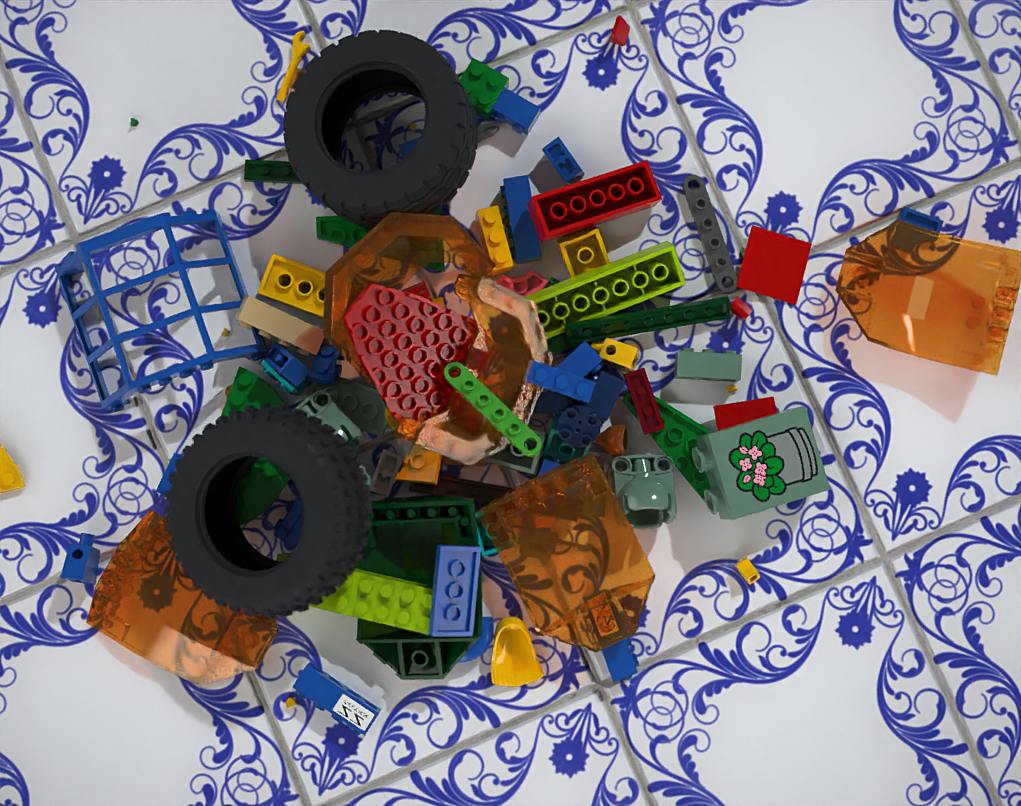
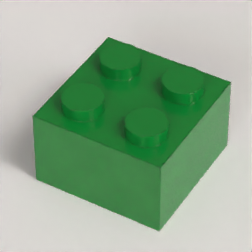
[460,58,509,121]

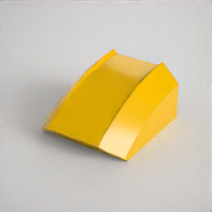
[556,226,610,278]

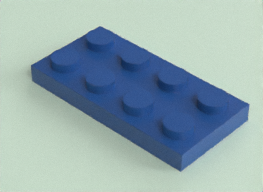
[428,545,481,636]

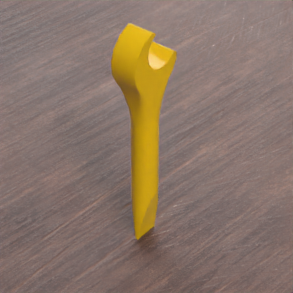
[276,31,311,102]

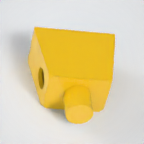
[591,338,640,373]

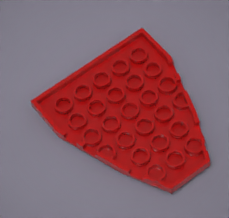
[342,283,501,446]

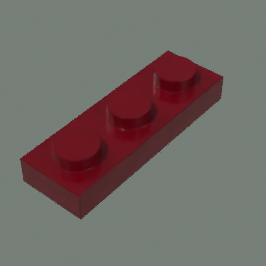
[623,368,665,435]

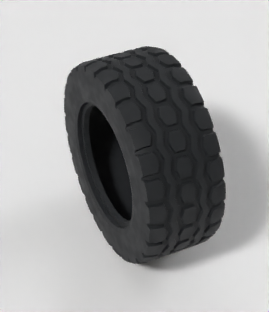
[283,30,478,229]

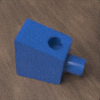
[60,533,100,585]

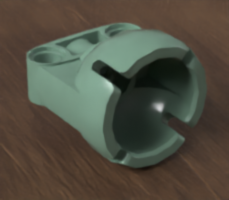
[295,390,364,452]
[610,455,677,530]

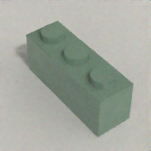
[674,348,742,382]

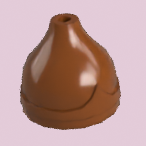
[595,424,628,456]

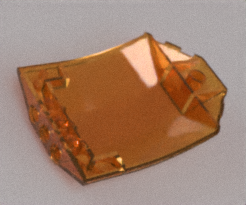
[835,218,1021,376]
[476,453,655,652]
[86,509,279,686]

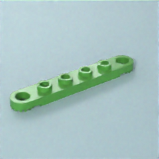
[444,362,542,457]

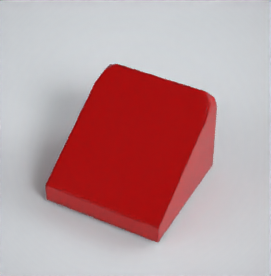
[610,15,630,46]
[730,297,752,321]

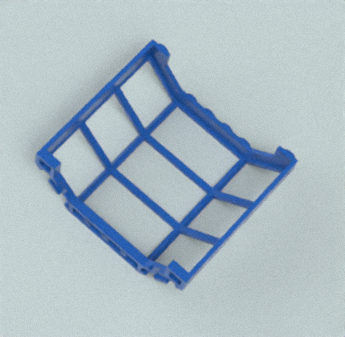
[55,209,268,412]

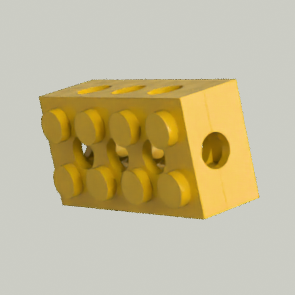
[257,253,355,326]

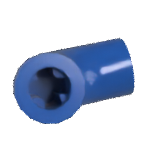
[458,617,494,663]

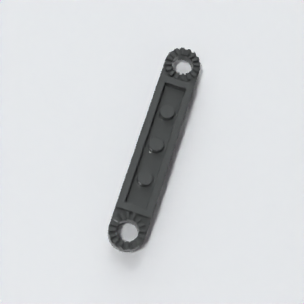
[682,175,738,294]

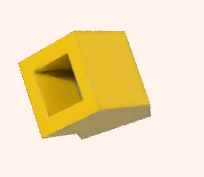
[735,557,760,585]

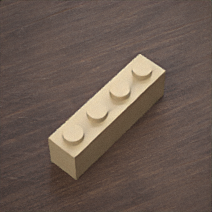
[235,295,327,357]

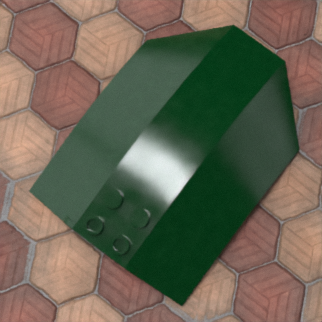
[356,495,482,680]

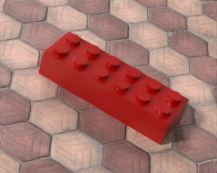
[526,160,662,244]

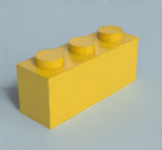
[475,205,514,276]

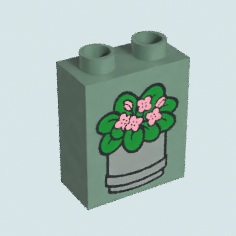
[692,406,831,520]

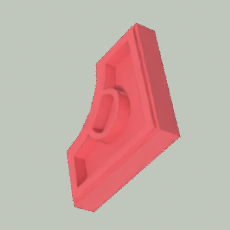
[491,269,549,307]

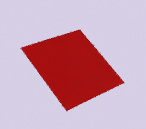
[736,225,812,305]
[713,396,777,430]

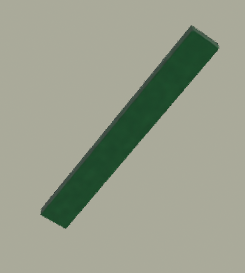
[564,296,730,346]

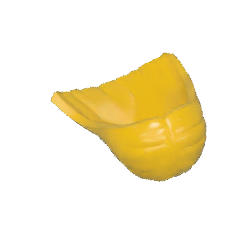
[491,617,544,687]

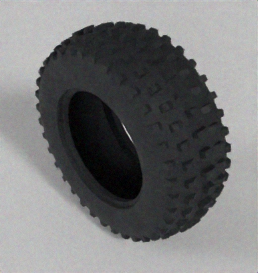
[164,404,372,618]

